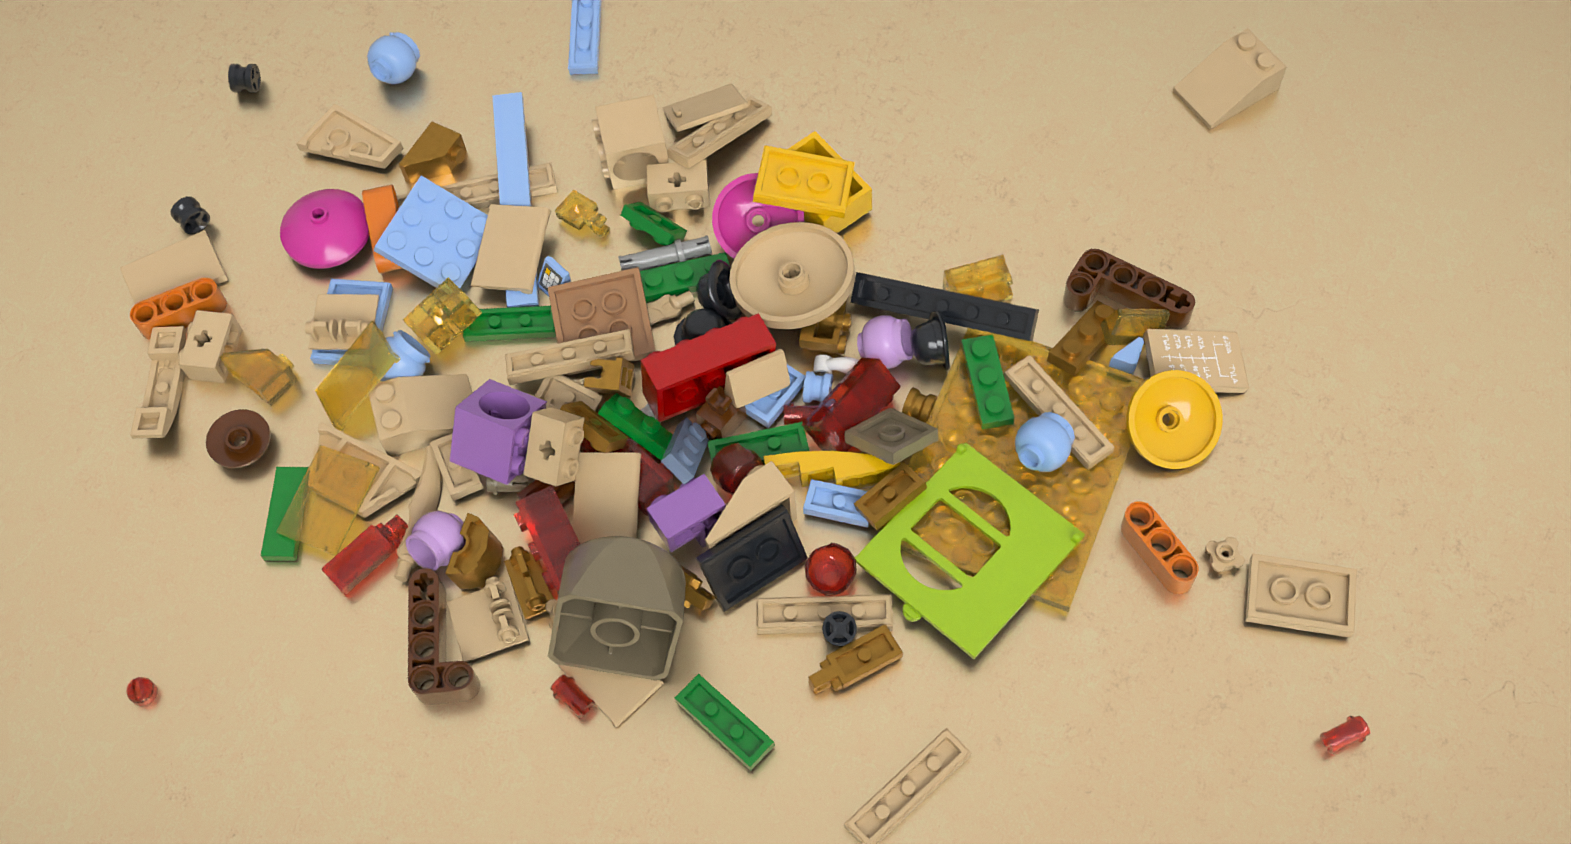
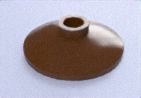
[206,409,271,468]

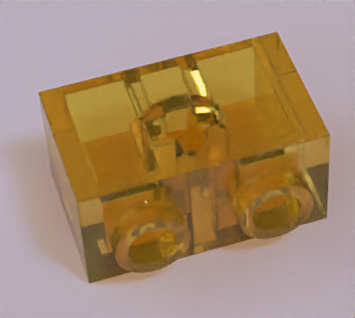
[403,277,482,355]

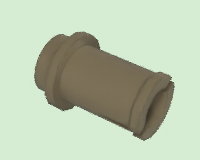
[486,472,528,495]

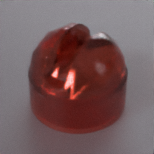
[126,677,158,707]

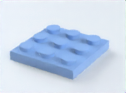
[373,176,488,298]

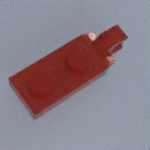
[321,514,408,595]

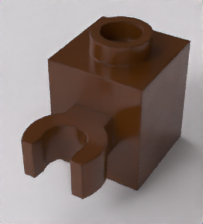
[695,385,747,440]

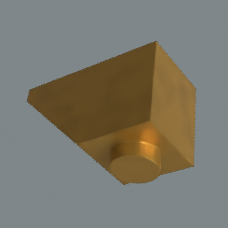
[399,121,467,184]

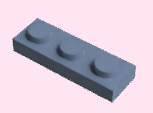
[661,417,709,485]

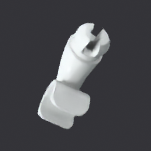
[813,355,864,379]

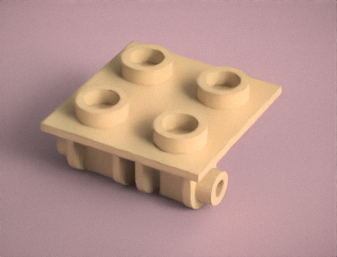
[305,294,379,350]
[446,577,529,662]

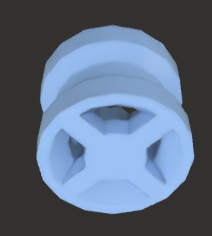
[803,371,833,405]

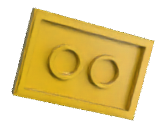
[753,145,855,219]

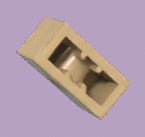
[646,160,710,212]
[178,310,242,383]
[523,407,584,486]

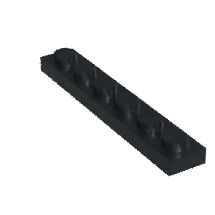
[850,272,1039,341]

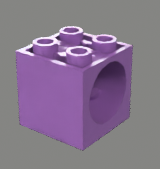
[450,379,547,485]

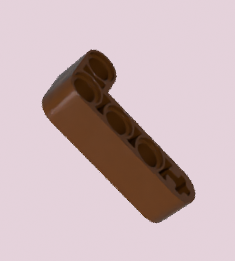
[1063,249,1196,329]
[408,568,480,705]

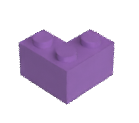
[646,474,726,552]

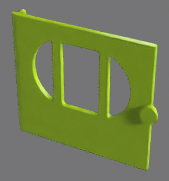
[854,442,1085,659]

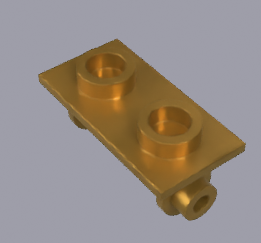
[504,546,554,620]

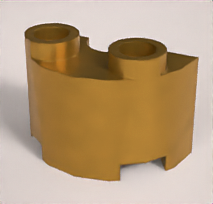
[799,300,852,354]
[445,513,503,589]

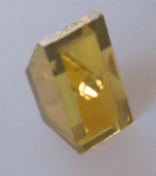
[219,348,298,406]

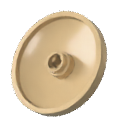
[730,222,855,329]

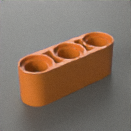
[362,184,404,274]
[130,277,227,340]
[1121,501,1199,594]

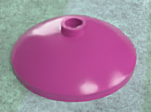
[712,173,804,259]
[280,189,370,269]

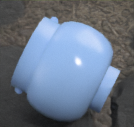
[367,32,420,84]
[372,330,431,382]
[1015,412,1075,472]

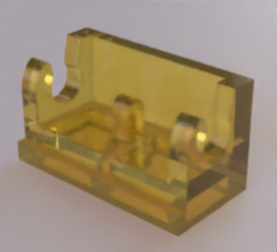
[943,255,1013,302]

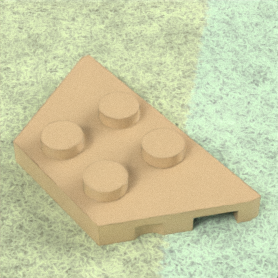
[308,422,422,518]

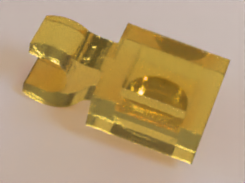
[555,190,610,238]

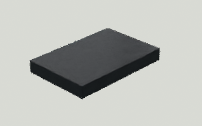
[696,504,808,612]

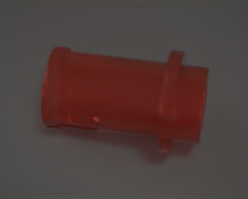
[784,402,823,426]
[550,674,595,718]
[1320,715,1370,754]

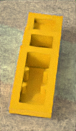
[764,451,900,489]

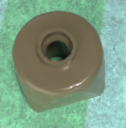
[548,536,686,680]

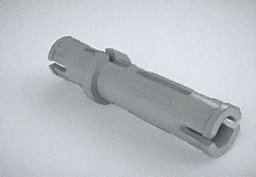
[618,235,712,271]

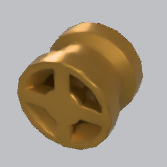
[902,387,937,424]

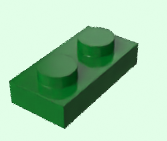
[620,201,687,246]

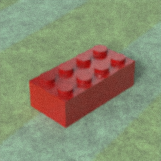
[641,313,776,422]

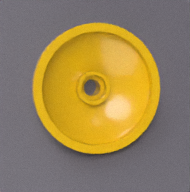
[1126,370,1223,469]

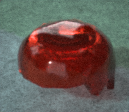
[710,443,764,495]
[805,543,857,596]

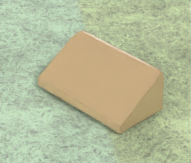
[724,349,790,408]

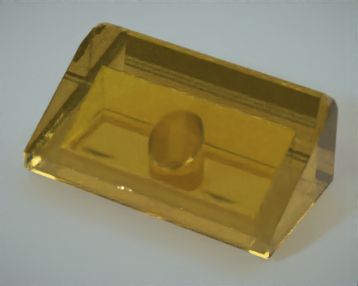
[1100,309,1170,345]

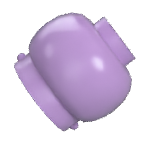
[857,315,913,369]
[406,511,466,571]

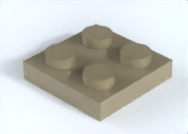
[845,408,938,465]

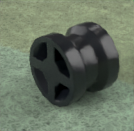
[228,64,261,93]
[171,196,210,235]
[822,611,857,646]

